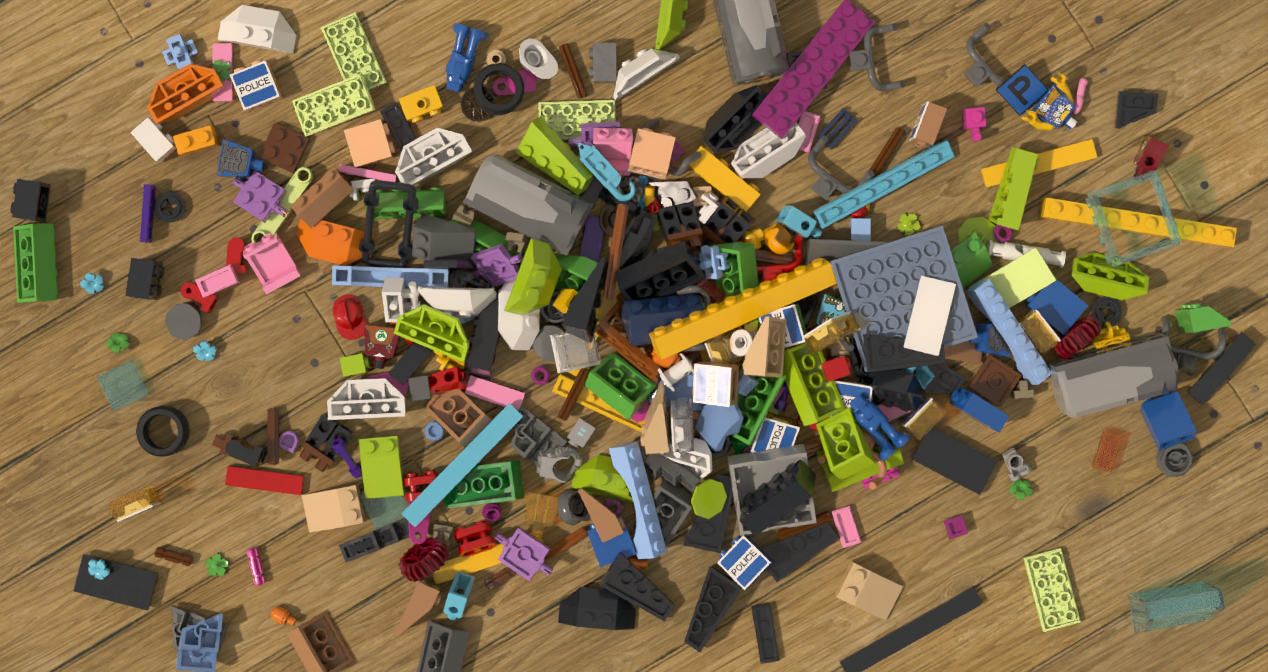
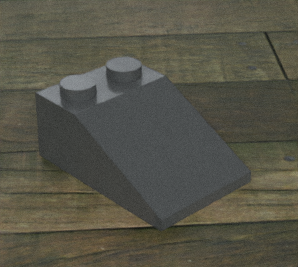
[412,213,476,261]
[633,479,693,546]

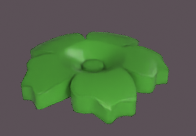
[212,60,231,82]
[106,333,130,354]
[1009,479,1033,500]
[205,553,229,577]

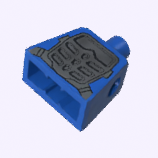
[217,139,264,178]
[968,322,1012,357]

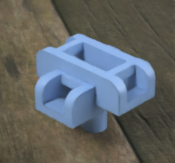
[162,34,199,70]
[698,245,730,279]

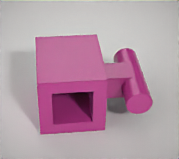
[962,107,986,143]

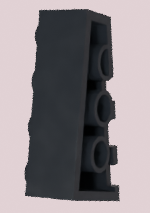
[464,296,500,380]
[684,566,742,652]

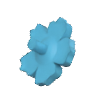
[80,272,104,294]
[193,340,217,361]
[88,559,110,580]

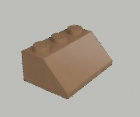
[291,167,354,228]
[286,610,354,672]

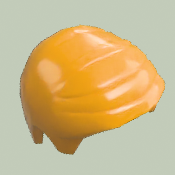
[765,222,794,254]

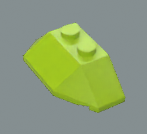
[655,0,688,50]
[504,238,562,316]
[1072,252,1149,300]
[394,304,469,362]
[571,454,634,503]

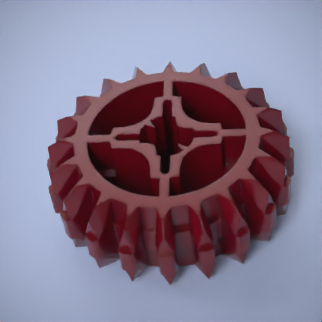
[1053,315,1102,358]
[398,537,449,582]

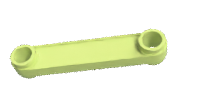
[252,167,313,244]

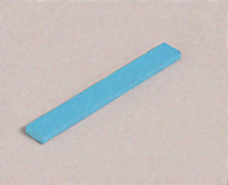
[813,139,955,229]
[401,403,523,527]

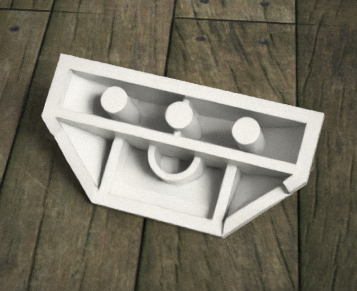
[218,5,297,54]
[613,48,680,101]
[731,122,806,178]
[395,128,472,185]
[498,279,540,350]
[417,287,497,318]
[327,378,406,420]
[655,432,712,480]

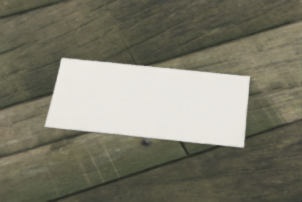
[904,276,956,356]

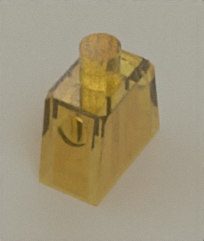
[525,492,559,538]

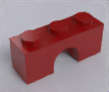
[820,355,852,382]

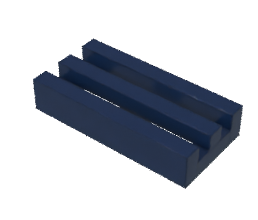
[817,108,857,149]

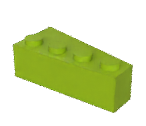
[516,116,595,195]
[989,147,1039,231]

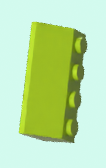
[783,338,845,426]
[816,426,904,492]

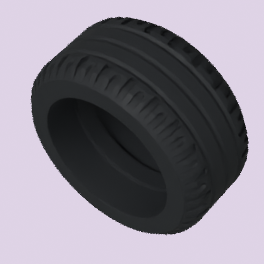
[473,63,524,116]
[136,406,190,457]

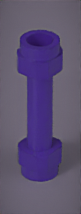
[774,381,789,412]
[332,438,362,478]

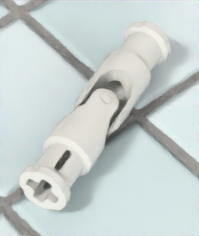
[987,240,1066,268]

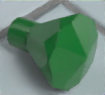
[731,437,748,455]

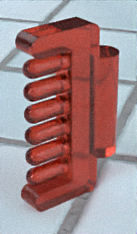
[698,278,725,303]

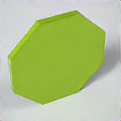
[958,216,998,248]
[691,478,727,519]

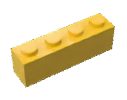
[689,146,760,212]

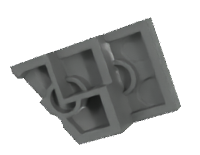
[511,405,569,466]
[170,605,229,659]

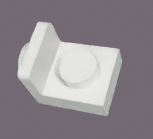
[350,179,375,201]
[698,192,720,224]

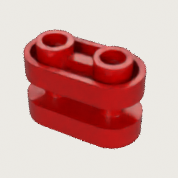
[403,470,440,501]
[454,520,496,557]

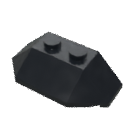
[702,85,767,153]
[558,587,636,630]

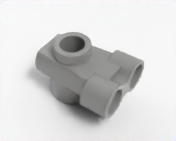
[1002,448,1032,481]

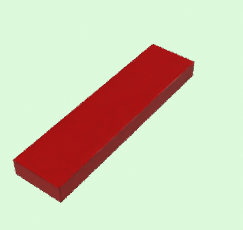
[225,466,304,495]

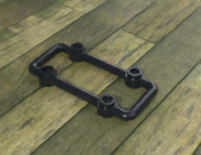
[359,180,419,268]

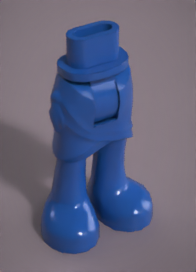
[445,23,489,93]
[849,394,911,461]

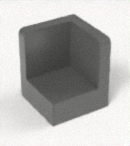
[408,375,431,401]

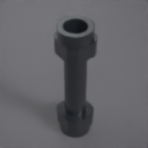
[598,188,641,217]

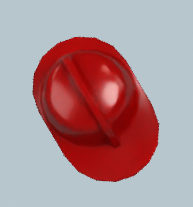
[333,295,367,340]

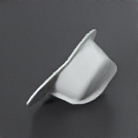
[519,39,558,79]

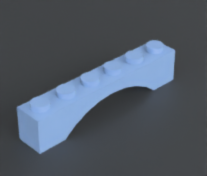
[332,266,450,288]
[965,279,1052,385]
[609,441,667,559]

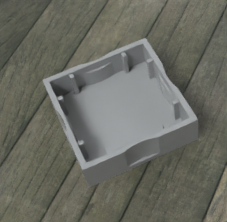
[727,444,816,536]

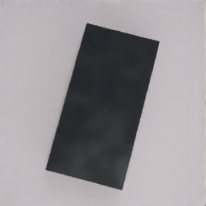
[912,426,998,495]
[74,554,159,611]

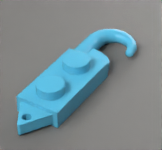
[578,142,636,201]

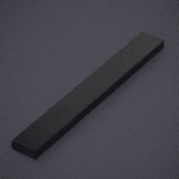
[839,587,982,672]

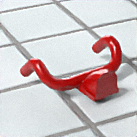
[737,235,803,282]

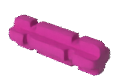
[862,467,899,489]
[246,548,266,586]

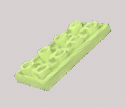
[321,12,387,91]
[292,73,376,137]
[538,100,616,140]
[969,247,1057,308]
[1023,548,1081,632]

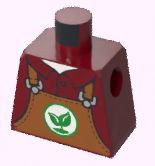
[1133,135,1169,181]
[364,324,401,369]

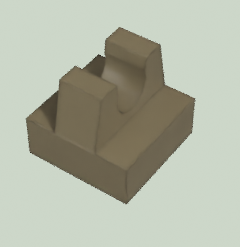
[452,202,478,228]
[505,232,531,254]
[1011,380,1034,399]
[432,523,454,546]

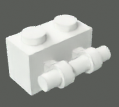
[382,278,421,322]

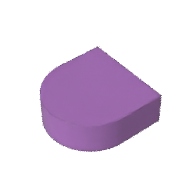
[279,431,300,454]

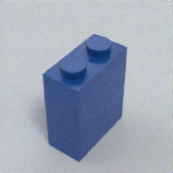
[1025,280,1088,335]
[949,387,1009,433]
[1140,391,1197,451]

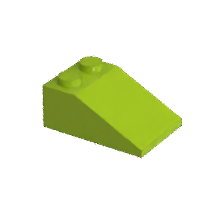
[816,407,875,481]
[359,436,404,499]

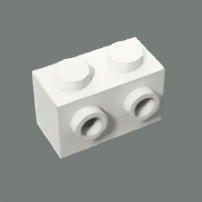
[131,118,177,163]

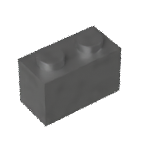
[589,43,617,83]

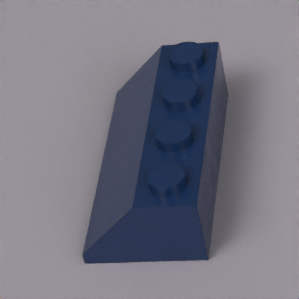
[621,293,704,346]

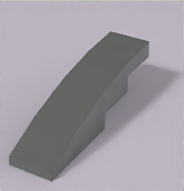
[640,448,701,493]

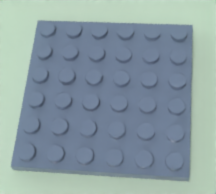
[830,225,978,372]

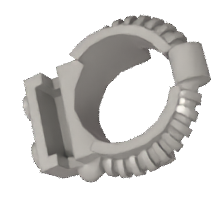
[536,447,583,483]

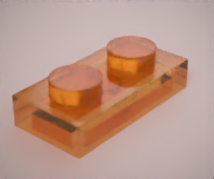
[1091,431,1123,473]

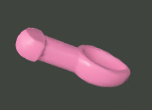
[1072,78,1088,115]

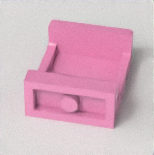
[592,128,633,175]
[243,232,300,294]

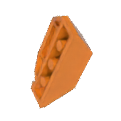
[147,64,224,125]
[296,218,376,266]

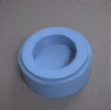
[425,421,444,441]

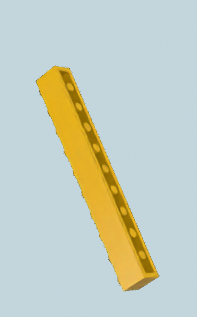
[1039,198,1237,248]
[649,258,837,360]

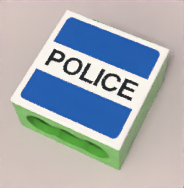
[757,303,809,347]

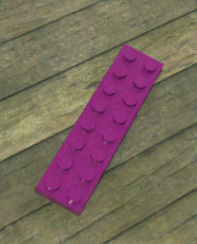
[752,0,875,139]

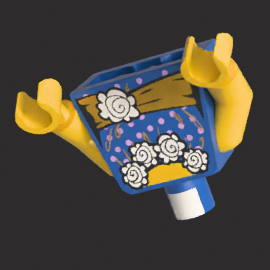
[1022,72,1078,131]

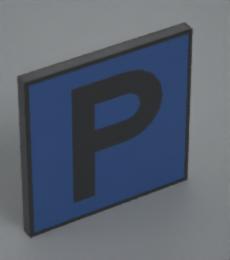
[995,63,1048,116]

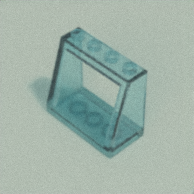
[1085,169,1183,267]
[1128,581,1225,633]

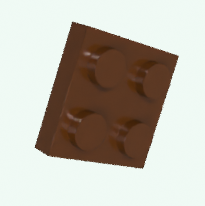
[258,123,310,174]
[968,354,1022,407]

